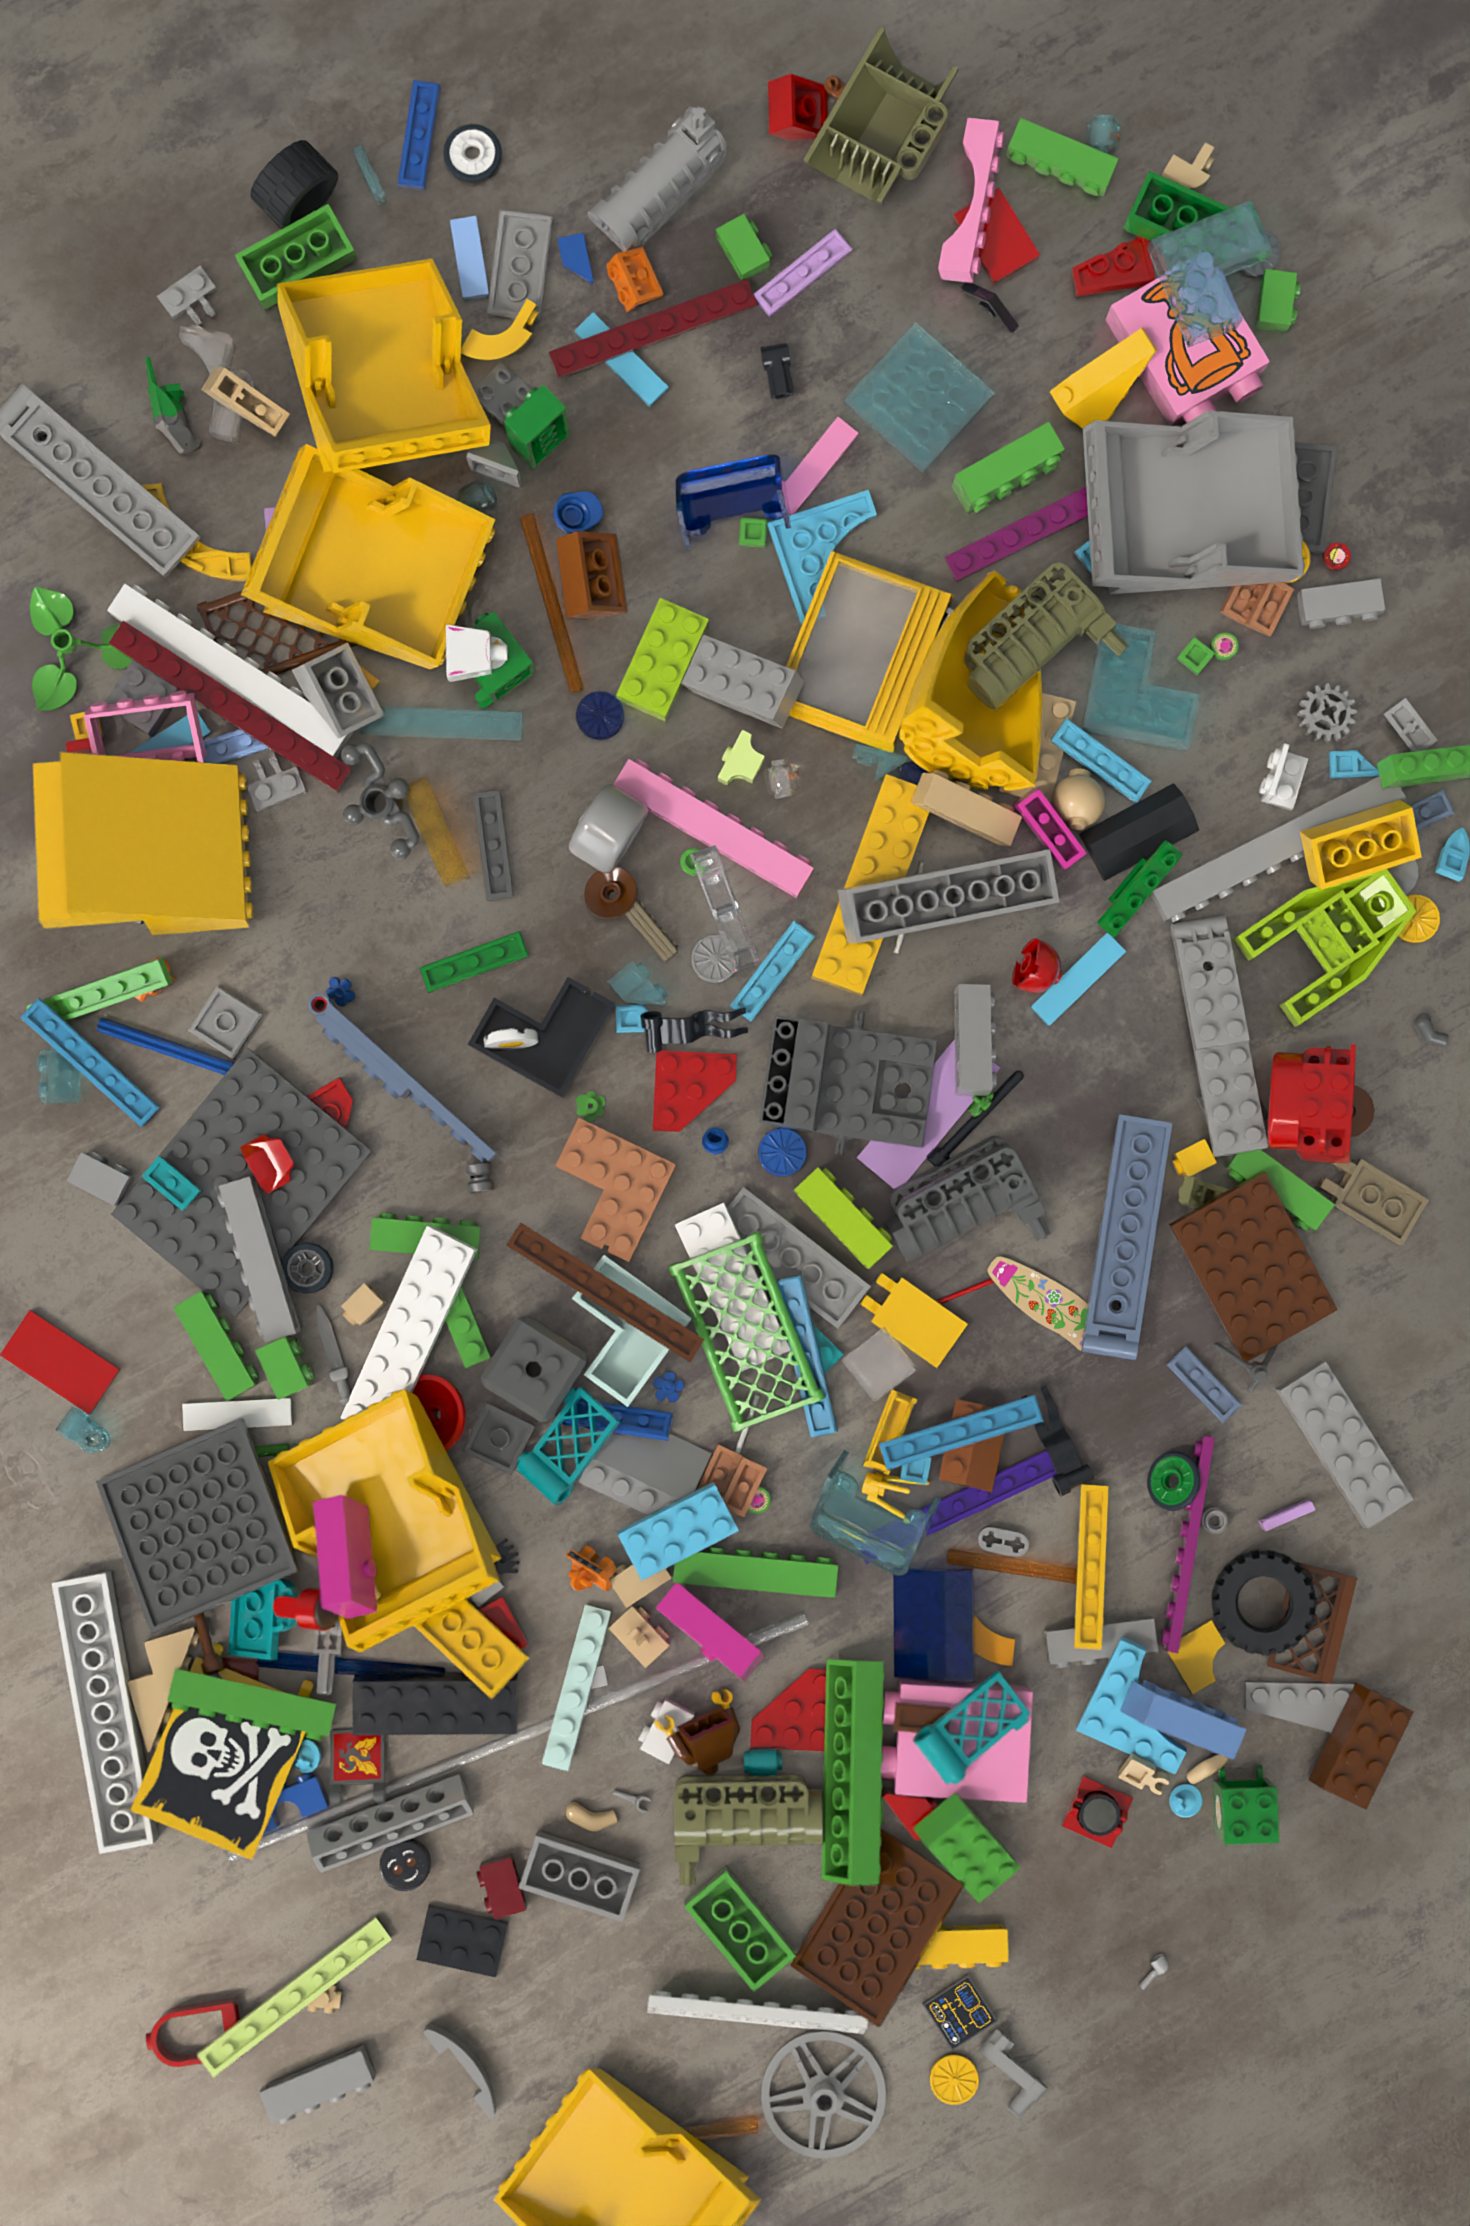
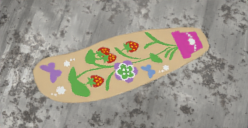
[987,1257,1088,1350]

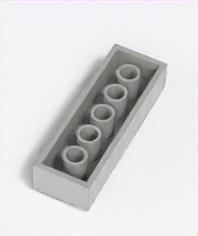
[1275,1361,1414,1529]

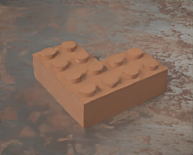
[555,1118,677,1262]

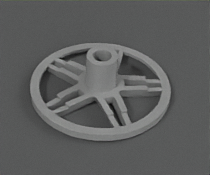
[761,2030,886,2158]

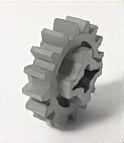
[1297,683,1357,743]

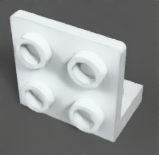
[1259,743,1308,811]

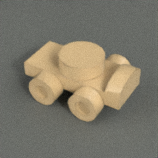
[307,1984,342,2013]

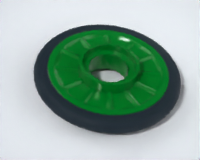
[1147,1451,1200,1511]

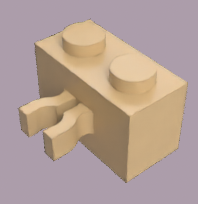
[608,1604,670,1668]

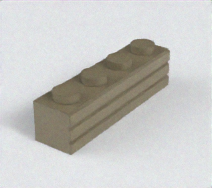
[625,900,678,963]

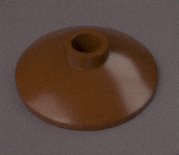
[584,867,637,919]

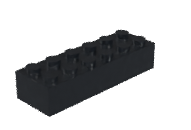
[352,1672,518,1735]

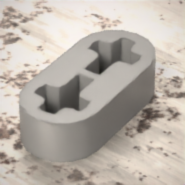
[977,1526,1029,1557]

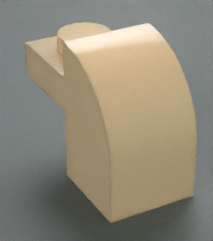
[1161,142,1214,192]

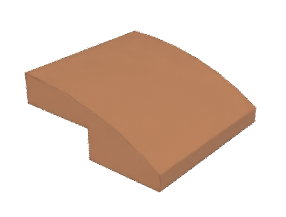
[1219,582,1294,636]
[696,1443,767,1517]

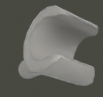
[613,1789,651,1813]
[1139,1953,1168,1990]

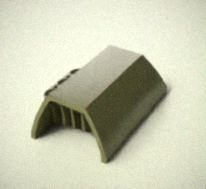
[804,26,959,204]

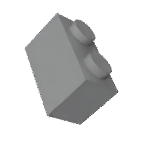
[67,1150,134,1206]

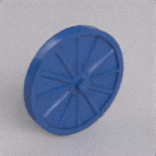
[758,1128,807,1177]

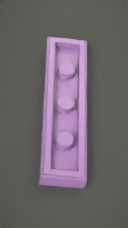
[753,228,852,317]

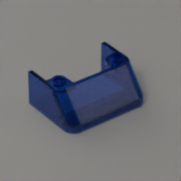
[675,454,791,550]

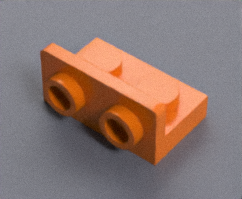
[606,246,664,312]

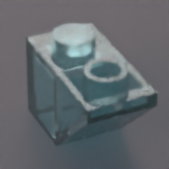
[608,961,668,1007]

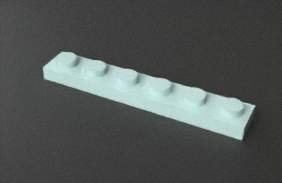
[542,1605,612,1771]

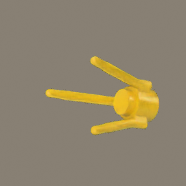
[862,1472,930,1522]

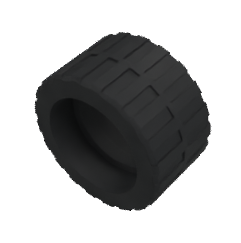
[250,140,338,229]

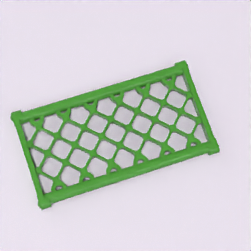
[669,1232,825,1432]

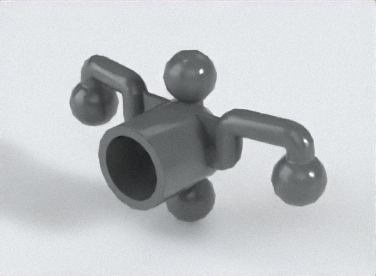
[341,743,419,860]

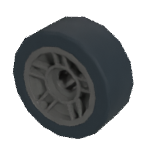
[281,1243,334,1294]

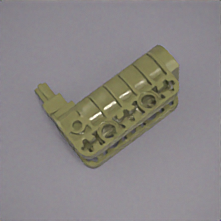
[964,562,1130,711]

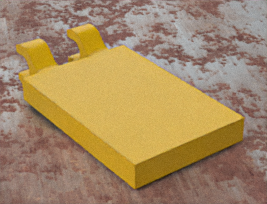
[860,1273,968,1368]

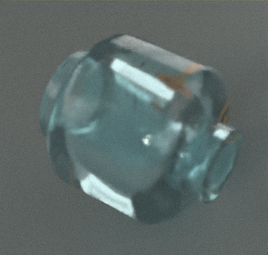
[1085,115,1121,154]
[457,480,497,514]

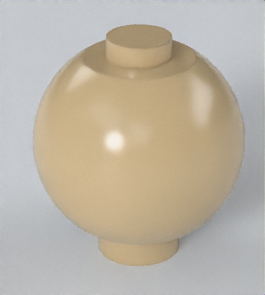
[1052,769,1105,830]

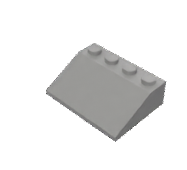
[579,1433,712,1515]

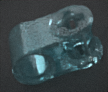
[56,1407,110,1453]

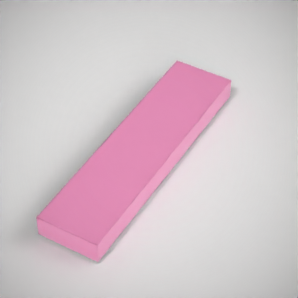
[772,417,859,515]

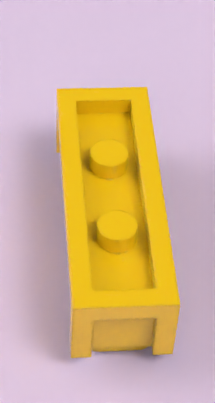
[863,1389,917,1475]

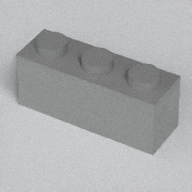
[1297,578,1385,629]

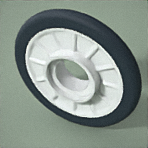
[443,124,502,182]

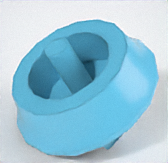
[293,1739,322,1773]
[1169,1784,1203,1817]

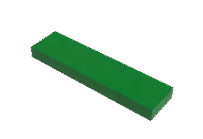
[419,931,529,993]

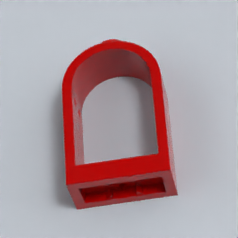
[146,1997,242,2067]

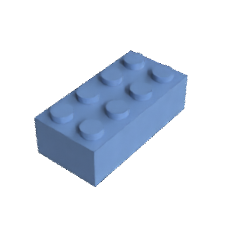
[1120,1680,1247,1760]

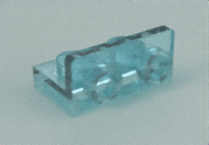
[36,1049,80,1104]

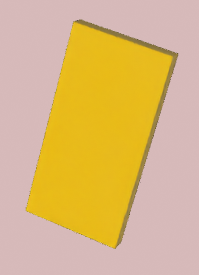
[413,1599,529,1699]

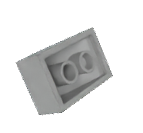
[292,643,385,738]

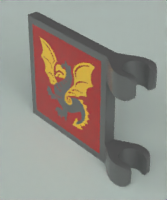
[329,1730,386,1805]

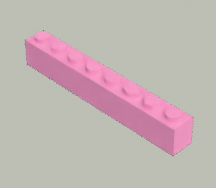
[613,759,814,898]

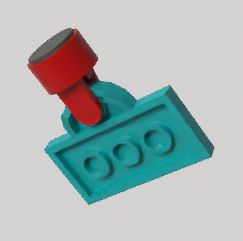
[228,1578,338,1660]

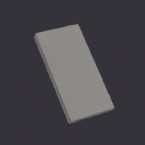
[487,209,553,322]

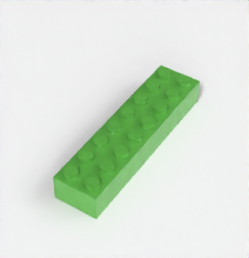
[821,1659,885,1885]

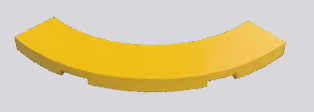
[141,483,252,581]

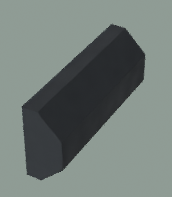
[1079,783,1199,881]

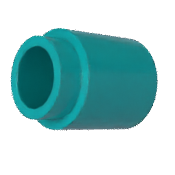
[744,1748,782,1776]

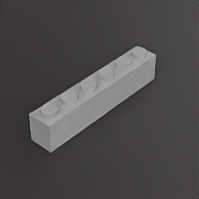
[218,1176,301,1342]

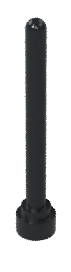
[926,1070,1024,1167]

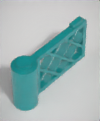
[517,1387,621,1506]
[913,1671,1031,1784]

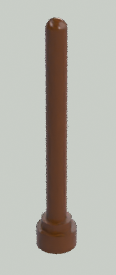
[194,1612,225,1675]

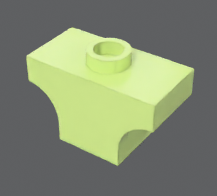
[718,730,765,785]

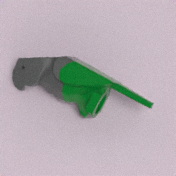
[145,357,200,454]

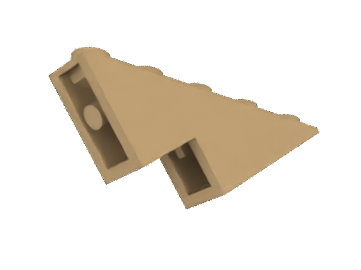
[127,1625,200,1752]

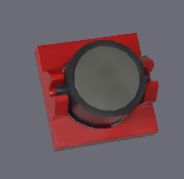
[1061,1775,1133,1848]

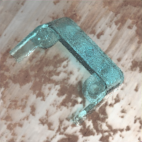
[810,1450,941,1575]

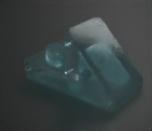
[852,744,908,785]

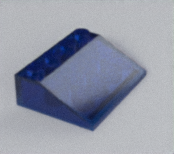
[893,1568,976,1681]

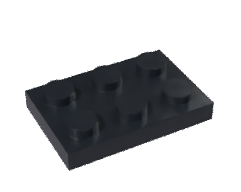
[416,1905,508,1978]

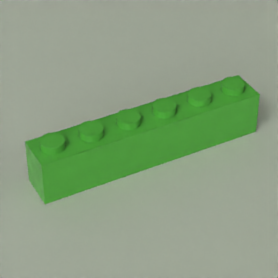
[673,1547,838,1598]
[167,1669,336,1741]

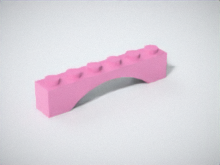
[938,118,1005,283]

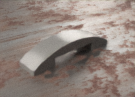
[423,2023,496,2119]

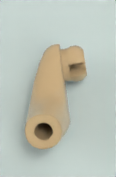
[1186,1753,1230,1785]
[566,1802,618,1831]

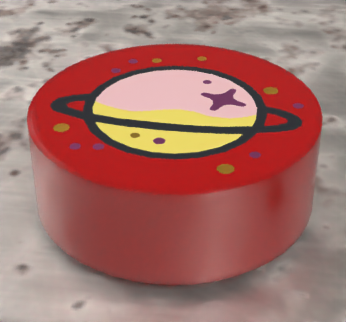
[1323,543,1351,571]

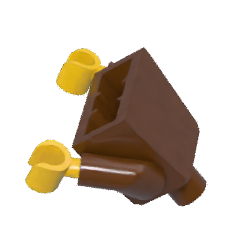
[654,1689,740,1775]

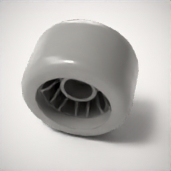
[568,784,648,873]

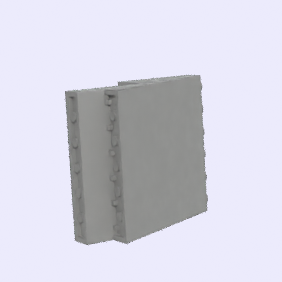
[1083,411,1305,594]

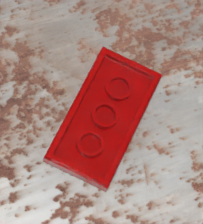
[0,1310,121,1415]

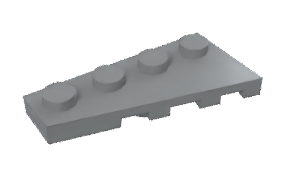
[1244,1681,1354,1732]

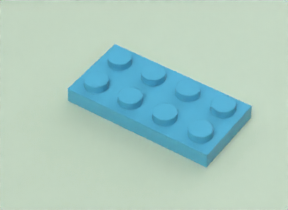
[617,1482,739,1580]

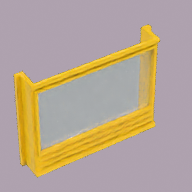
[786,551,955,754]

